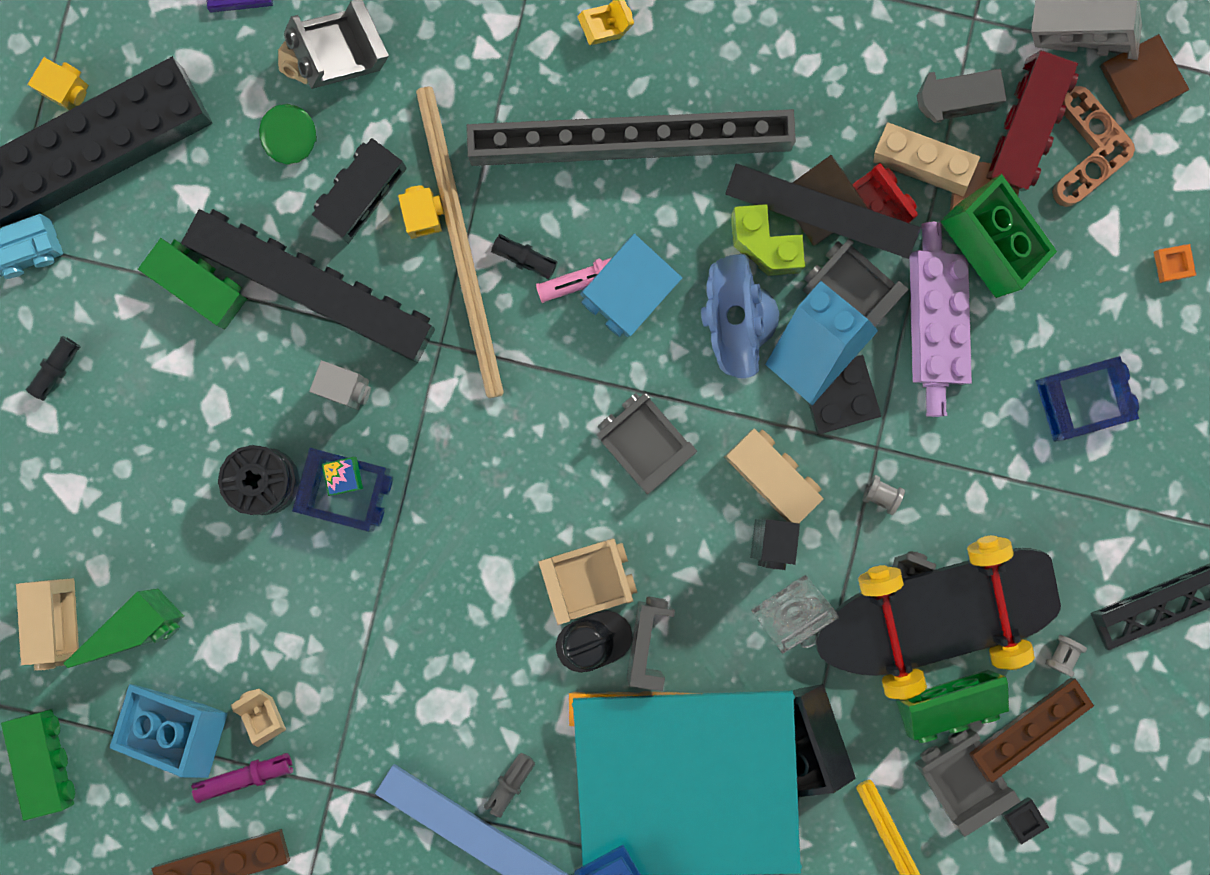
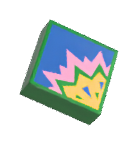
[322,457,363,496]

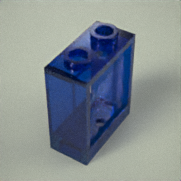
[1035,356,1140,442]
[292,448,393,532]

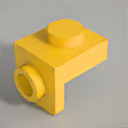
[577,0,634,45]

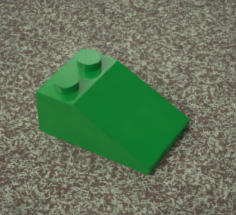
[63,588,184,668]

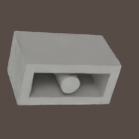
[309,360,371,410]

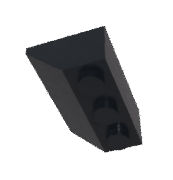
[793,684,856,797]

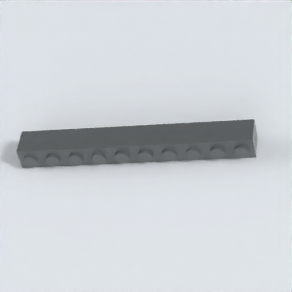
[467,109,796,166]

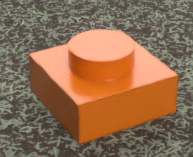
[1154,244,1196,283]

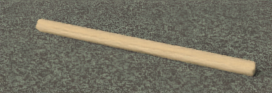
[416,86,504,398]

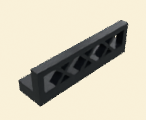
[1090,563,1210,650]

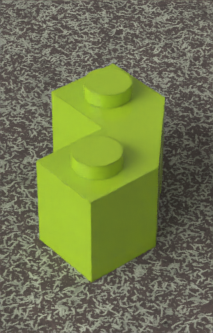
[731,205,805,276]

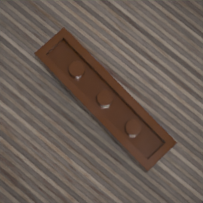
[969,678,1094,783]
[151,829,290,875]

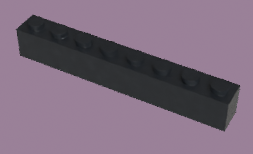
[181,209,435,363]

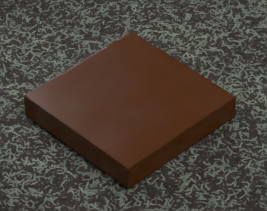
[1099,34,1190,122]

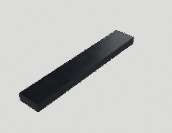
[725,163,921,259]

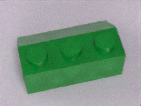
[940,174,1057,298]
[896,670,1009,743]

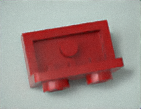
[853,163,918,223]

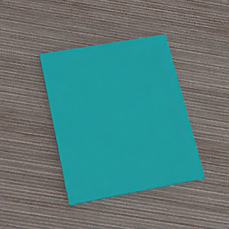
[572,690,802,875]

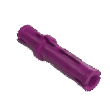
[191,753,293,804]

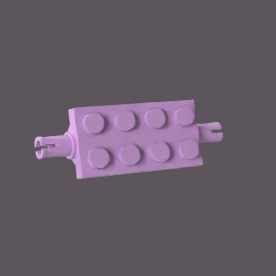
[910,222,972,417]

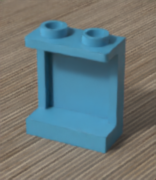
[579,234,682,337]

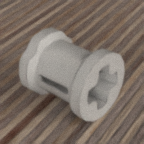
[862,475,905,515]
[1045,635,1087,678]

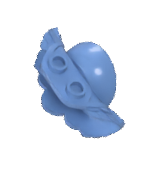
[701,254,779,378]

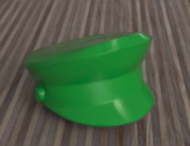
[259,104,317,165]

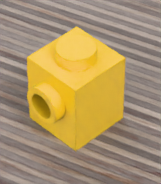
[27,57,89,110]
[398,185,444,239]

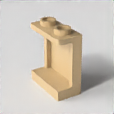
[539,538,638,625]

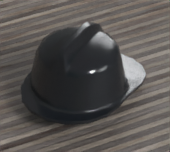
[556,611,632,673]

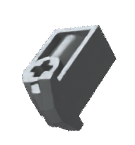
[917,68,1006,123]

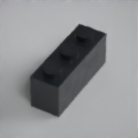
[312,138,407,244]
[750,519,800,570]

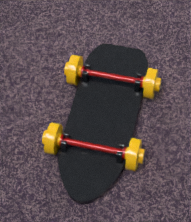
[815,535,1061,700]

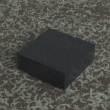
[1001,797,1049,845]

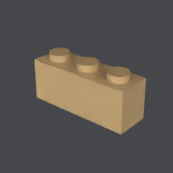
[873,122,980,197]
[724,428,824,523]

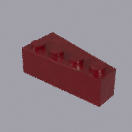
[986,50,1079,191]

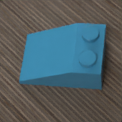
[765,281,878,405]
[110,684,228,778]

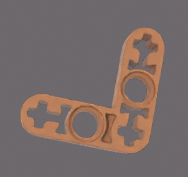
[1052,86,1135,207]

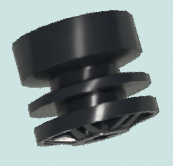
[218,445,300,515]

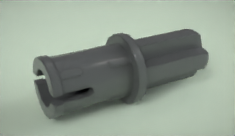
[484,753,535,818]

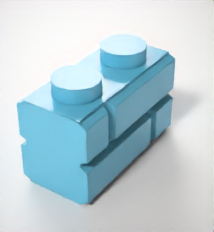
[0,214,63,279]

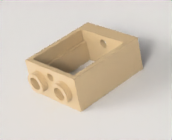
[16,578,79,670]

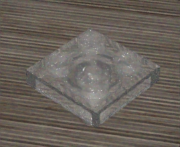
[751,575,839,654]

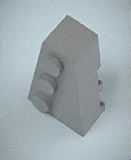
[1031,0,1142,60]

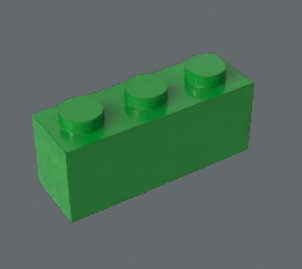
[138,238,247,330]
[1,709,75,821]

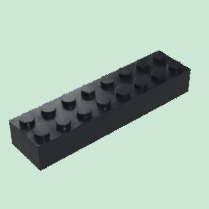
[0,56,213,228]

